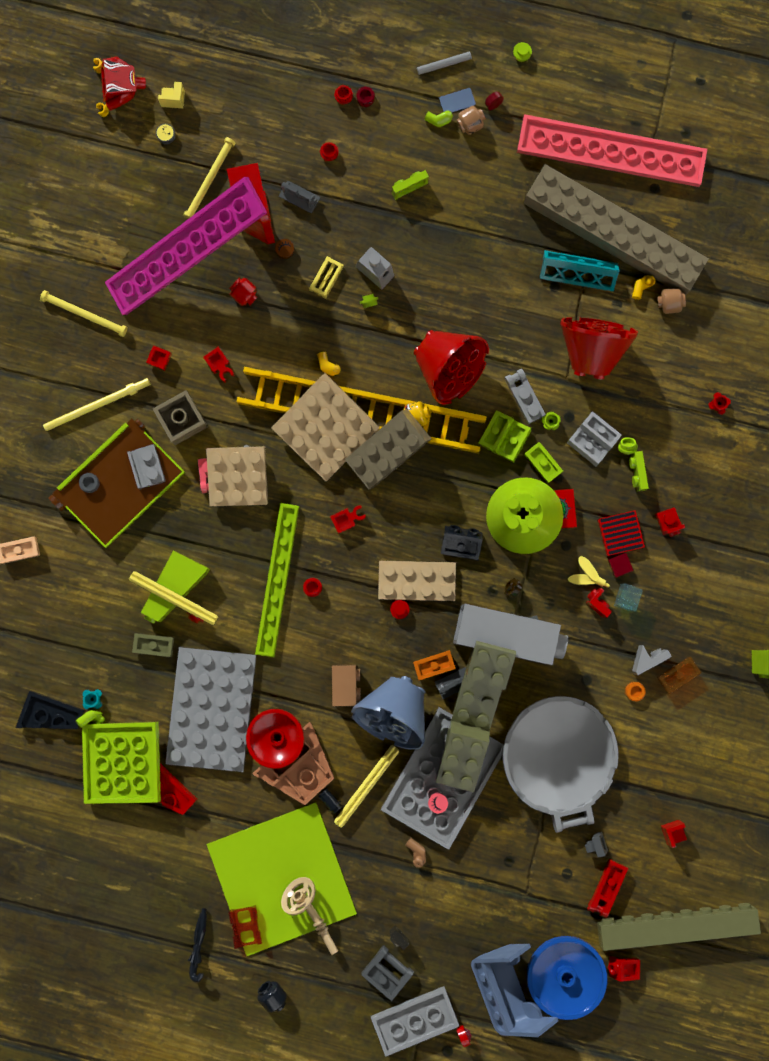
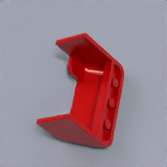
[227,163,275,244]

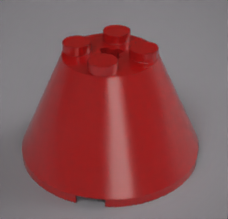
[560,317,638,380]
[414,330,489,405]

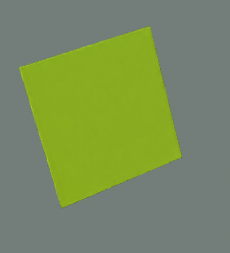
[207,802,357,957]

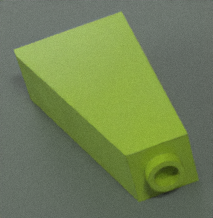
[141,551,210,623]

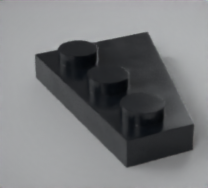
[15,690,86,729]

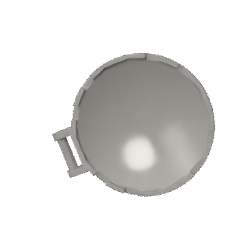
[503,696,618,833]

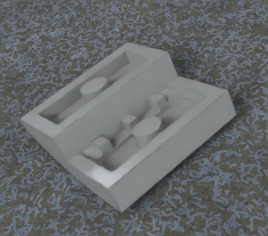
[567,411,622,466]

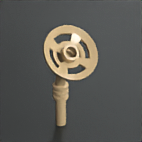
[281,877,338,955]

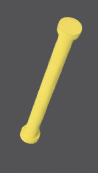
[183,137,236,219]
[40,290,128,337]

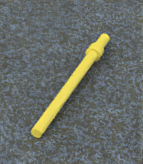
[43,378,151,431]

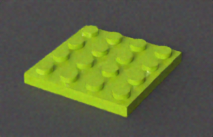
[82,722,161,804]

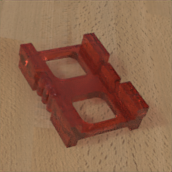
[229,905,262,949]

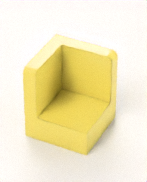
[158,82,185,108]

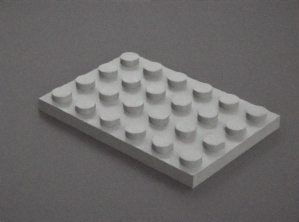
[166,647,257,772]
[381,707,504,850]

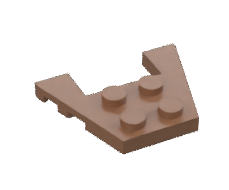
[252,722,335,805]

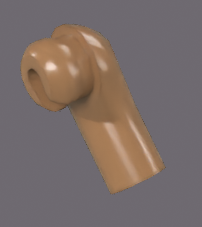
[405,838,426,868]

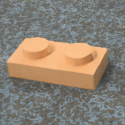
[0,536,40,564]

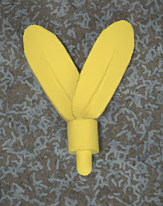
[568,556,610,588]

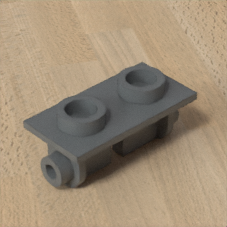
[279,180,320,214]
[435,667,466,699]

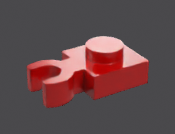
[203,346,235,383]
[330,505,366,534]

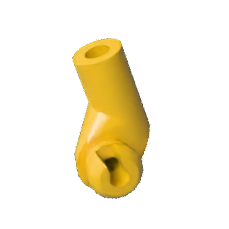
[632,275,656,300]
[317,352,341,376]

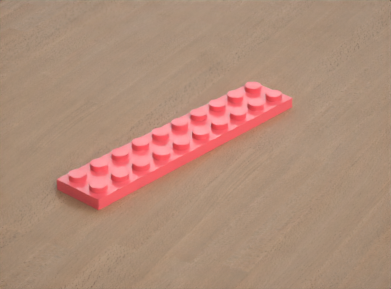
[517,114,707,187]

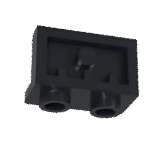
[441,525,483,560]

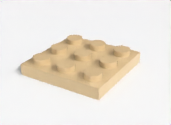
[206,446,268,506]

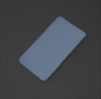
[439,88,476,112]

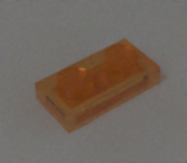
[657,656,702,694]

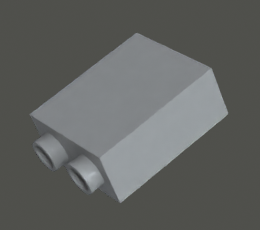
[453,604,568,665]

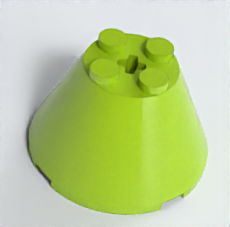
[486,478,563,554]

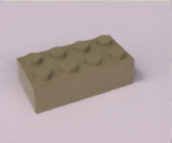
[345,409,431,489]

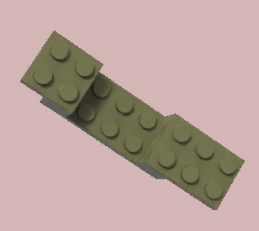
[436,641,516,792]

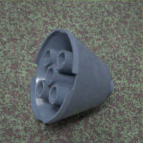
[351,676,425,750]

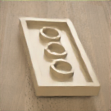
[378,561,456,601]

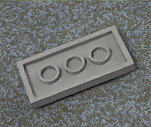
[371,986,459,1057]

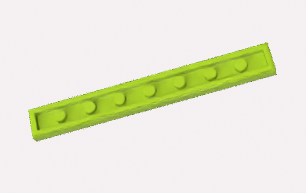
[255,503,300,658]

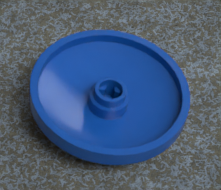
[527,936,607,1020]

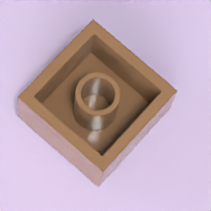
[332,665,361,706]

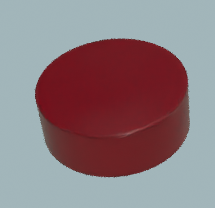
[356,86,375,107]
[485,92,504,110]

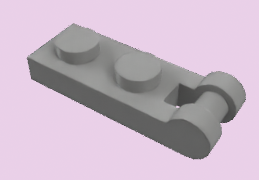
[504,368,546,424]

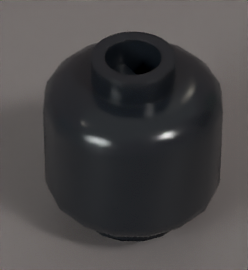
[257,981,287,1013]

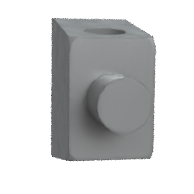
[355,247,394,290]

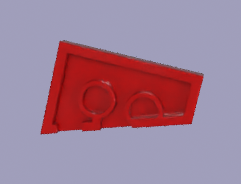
[160,763,198,815]

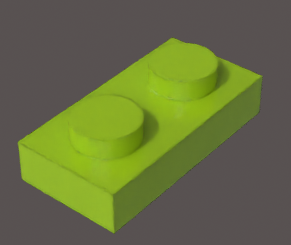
[392,170,429,200]
[524,442,563,484]
[629,451,649,492]

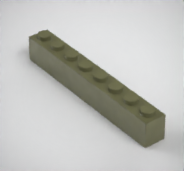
[597,903,761,951]

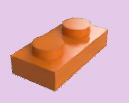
[413,650,456,680]

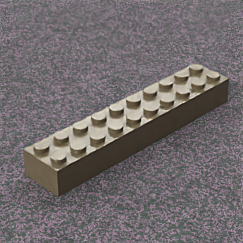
[523,164,709,296]

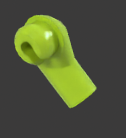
[424,110,453,127]
[75,710,105,728]

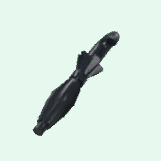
[188,908,207,983]

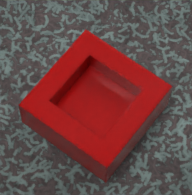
[146,345,172,371]

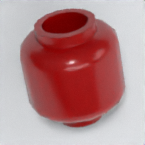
[229,278,257,306]

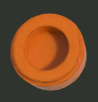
[625,682,646,701]

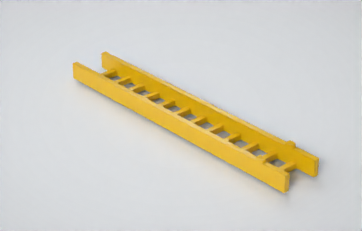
[236,367,487,454]

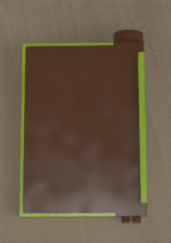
[48,418,185,548]

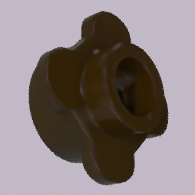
[504,578,522,597]

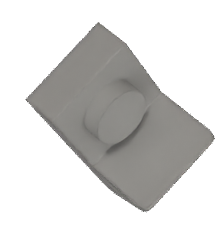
[632,645,672,675]

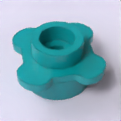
[82,689,102,709]

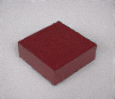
[607,553,633,578]

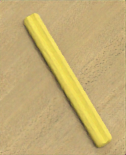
[129,571,218,625]
[334,745,399,828]

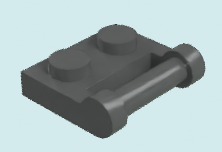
[361,945,414,1001]

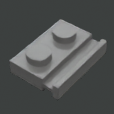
[127,444,166,489]

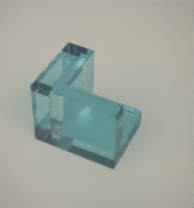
[614,583,643,612]

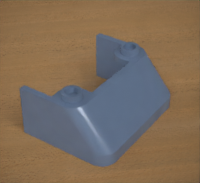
[471,944,558,1037]

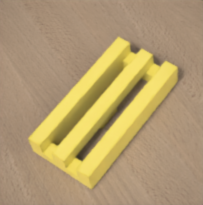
[309,256,344,299]

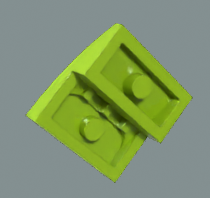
[479,410,532,463]

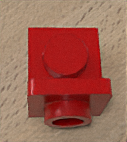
[655,507,686,537]
[586,588,612,618]
[608,956,640,982]

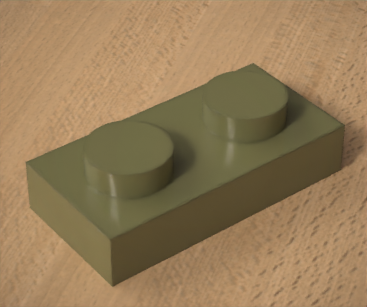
[132,633,174,657]

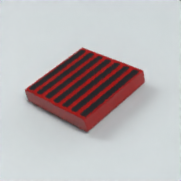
[597,510,645,556]

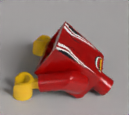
[93,57,146,117]

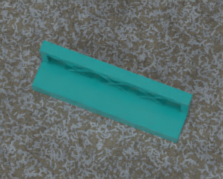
[540,250,619,292]

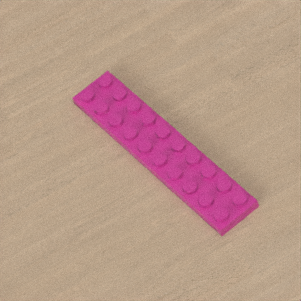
[105,177,267,315]

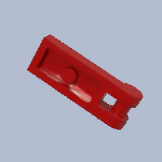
[587,859,628,918]

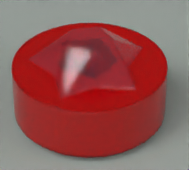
[456,1025,472,1048]

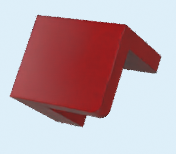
[661,820,687,848]

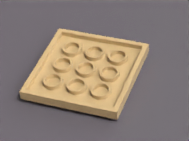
[271,373,380,481]

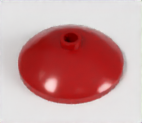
[246,709,304,769]

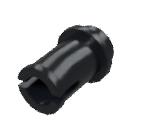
[318,788,342,814]

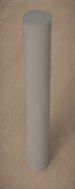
[417,51,472,75]

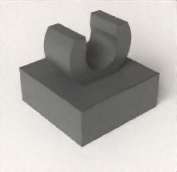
[585,831,608,857]

